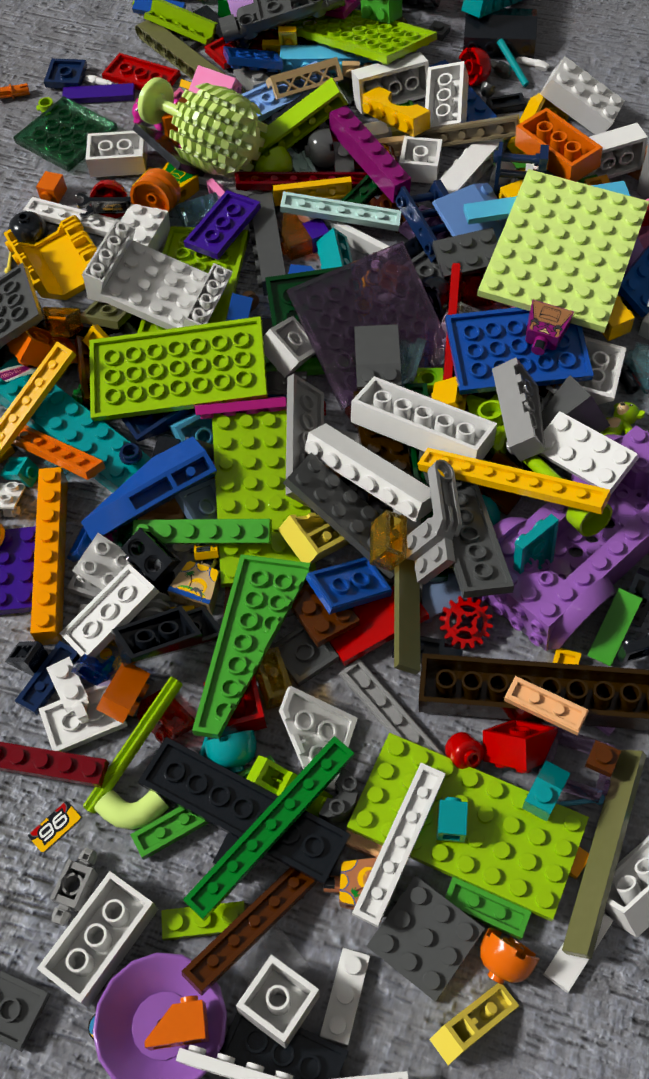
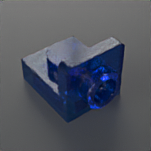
[71,653,115,686]

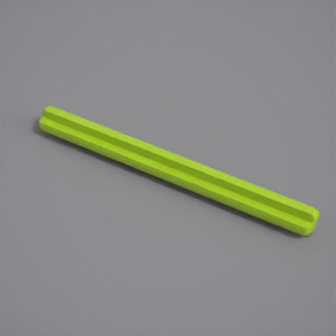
[83,677,183,814]

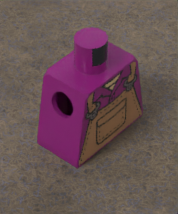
[525,300,574,355]

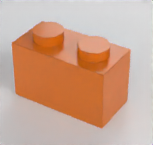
[96,662,150,723]

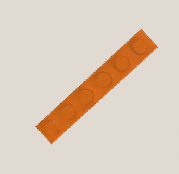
[12,425,105,480]

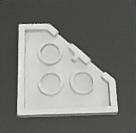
[279,686,358,791]

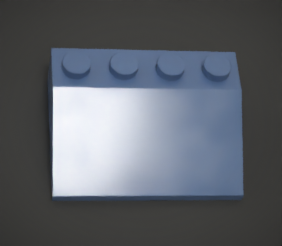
[432,183,507,242]

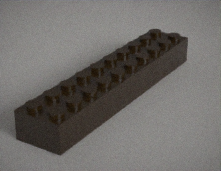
[418,653,649,730]

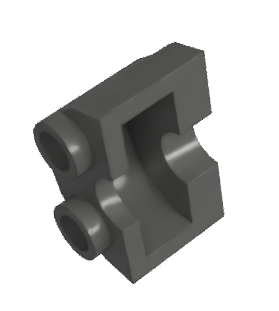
[319,768,358,825]

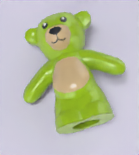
[601,402,645,435]

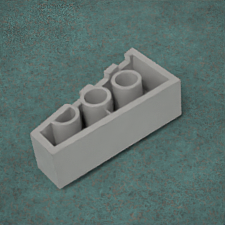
[492,357,546,462]

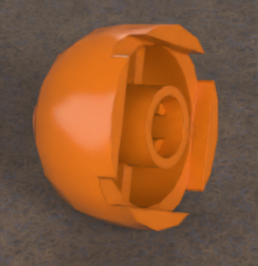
[480,927,540,985]

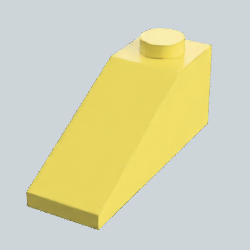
[429,983,519,1065]

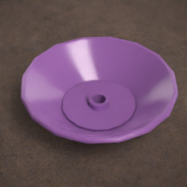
[92,952,227,1079]

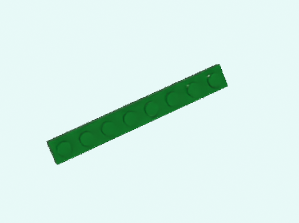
[183,736,355,921]

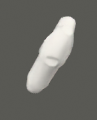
[516,56,550,71]
[84,75,114,86]

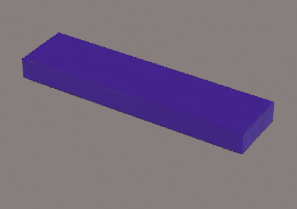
[62,83,135,105]

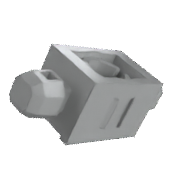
[50,848,99,926]

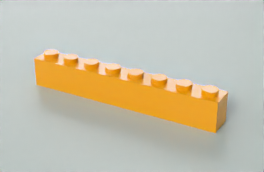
[30,467,68,645]

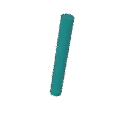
[497,38,529,87]

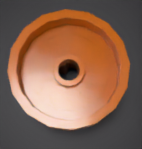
[130,168,181,213]

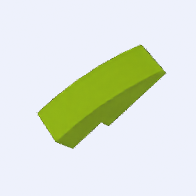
[246,755,333,817]

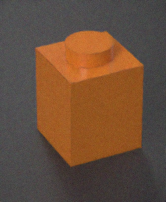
[36,171,67,204]

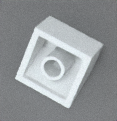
[263,316,321,377]

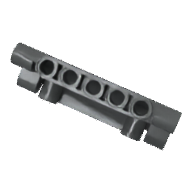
[218,0,345,44]

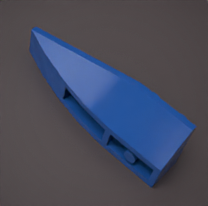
[81,436,217,541]

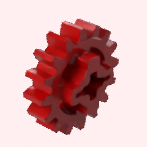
[439,596,493,650]

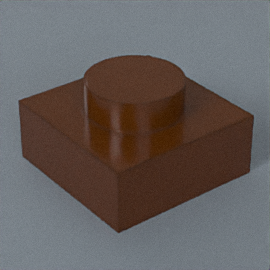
[585,740,621,778]

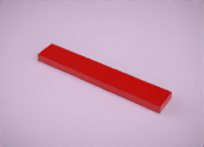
[443,263,462,380]

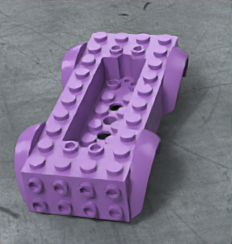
[477,425,649,651]

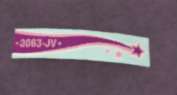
[0,364,37,382]

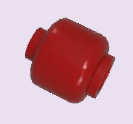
[445,732,484,769]

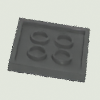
[367,875,485,1002]

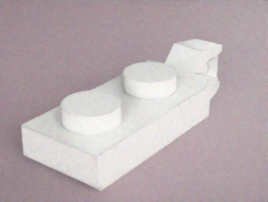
[46,657,90,725]

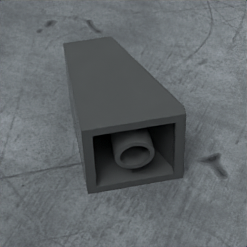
[541,375,610,433]

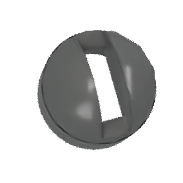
[480,82,496,98]

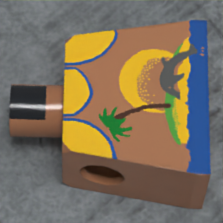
[324,857,384,917]

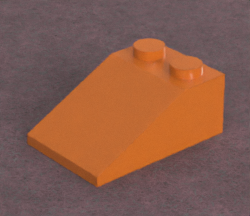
[7,326,77,368]

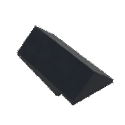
[112,606,221,667]

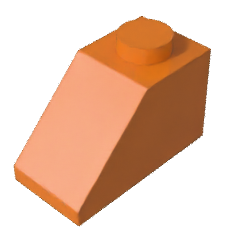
[144,996,209,1051]

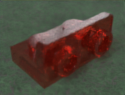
[137,690,195,743]

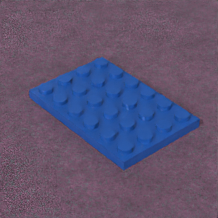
[445,307,594,395]

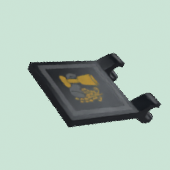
[76,193,132,218]

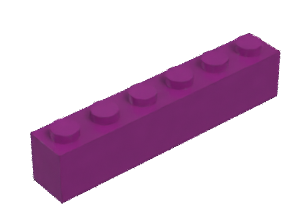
[329,105,411,203]

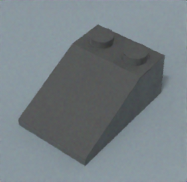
[354,324,402,391]

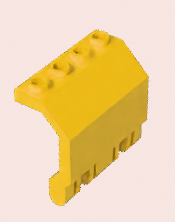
[4,215,97,300]

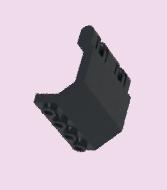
[463,8,538,58]

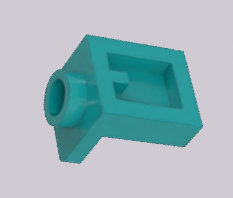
[0,457,40,488]

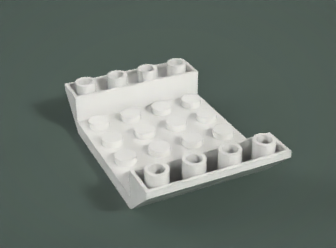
[82,219,233,329]

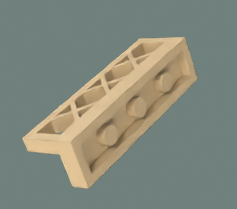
[266,57,344,100]

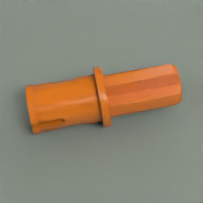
[0,83,30,99]

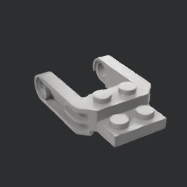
[393,459,462,584]

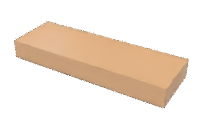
[504,676,589,736]

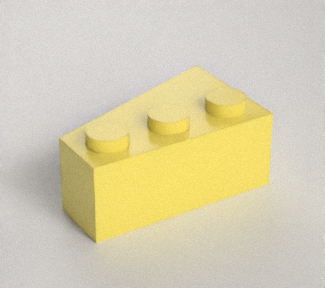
[278,513,350,564]

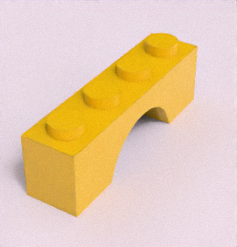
[362,86,430,137]

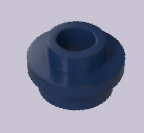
[119,443,143,465]

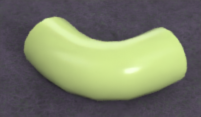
[94,790,169,830]

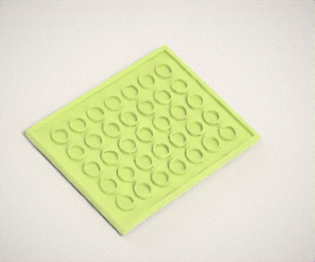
[477,169,649,333]

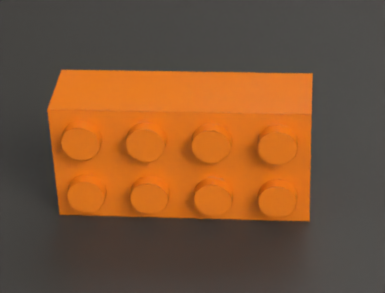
[515,107,603,182]

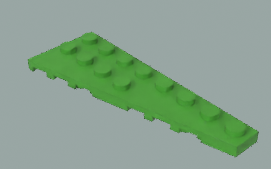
[192,554,311,739]

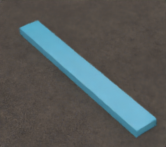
[463,181,630,224]

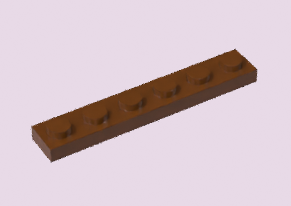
[181,867,317,996]

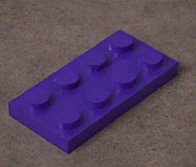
[184,190,261,260]
[0,526,36,615]

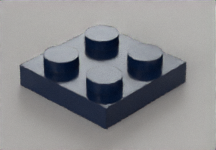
[44,58,87,89]

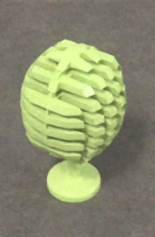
[138,77,268,178]

